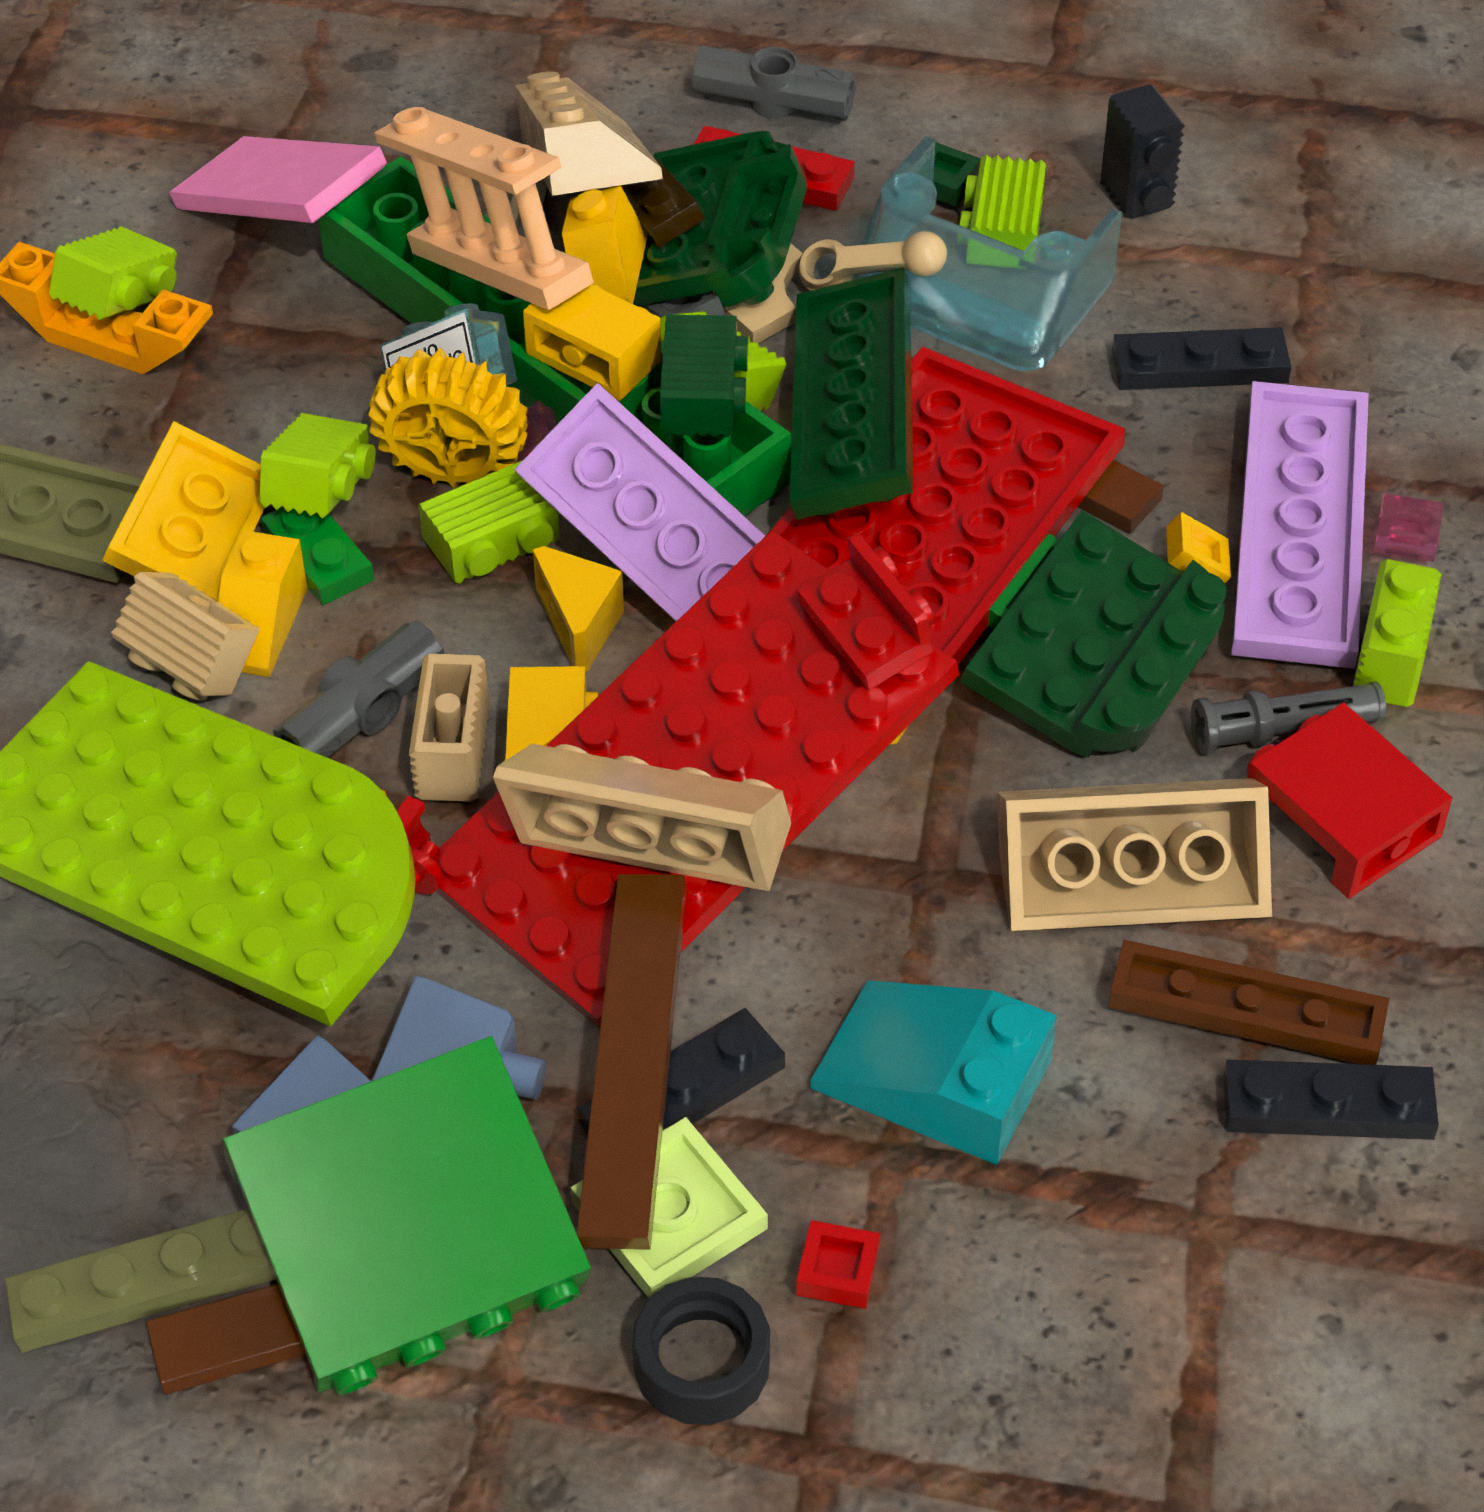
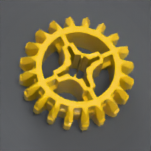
[368,347,528,489]

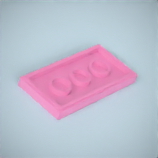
[169,136,387,223]

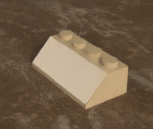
[515,72,663,196]
[493,744,791,891]
[997,778,1272,931]

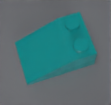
[810,980,1057,1165]

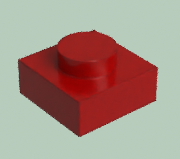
[796,1220,881,1309]

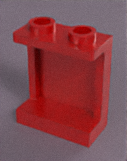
[1247,702,1453,899]

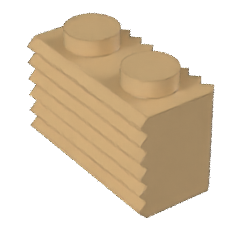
[111,572,260,701]
[409,654,490,802]

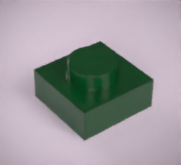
[908,141,981,206]

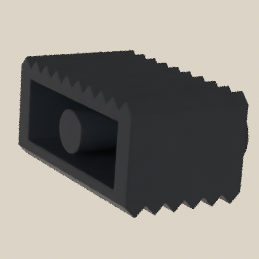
[1100,84,1185,219]

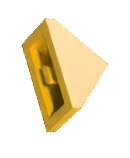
[533,546,624,672]

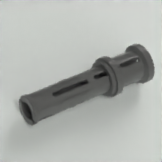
[1191,681,1386,755]

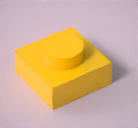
[1166,512,1231,583]

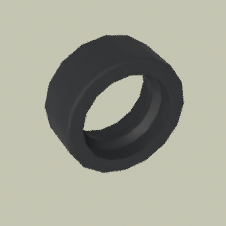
[632,1277,770,1425]

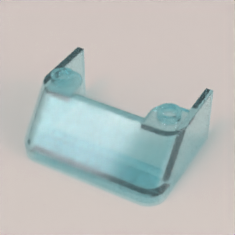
[852,136,1122,371]

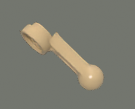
[799,231,947,291]

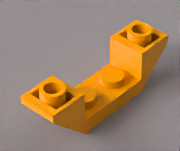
[0,242,213,374]

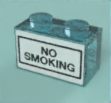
[380,303,517,385]

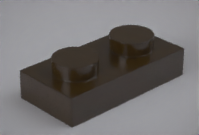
[612,158,705,248]

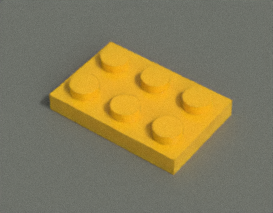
[102,421,265,602]

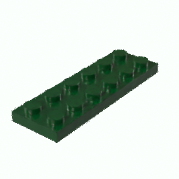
[790,267,913,520]

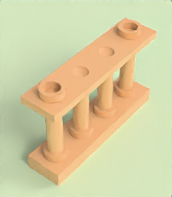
[374,107,594,310]

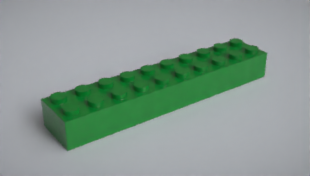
[318,156,791,516]

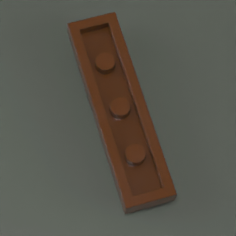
[1108,939,1390,1065]

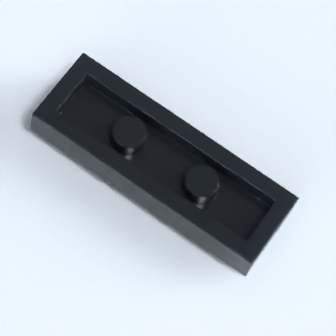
[1112,327,1291,390]
[578,1008,785,1133]
[1223,1059,1439,1140]

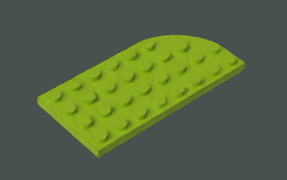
[0,661,416,1027]

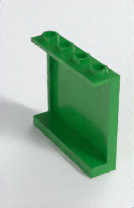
[223,1035,591,1396]

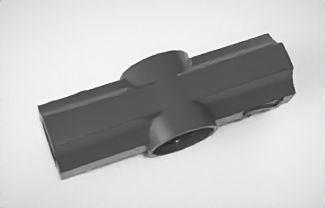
[692,46,856,119]
[273,620,444,758]

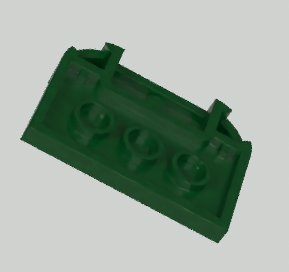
[633,131,807,308]
[960,510,1227,758]

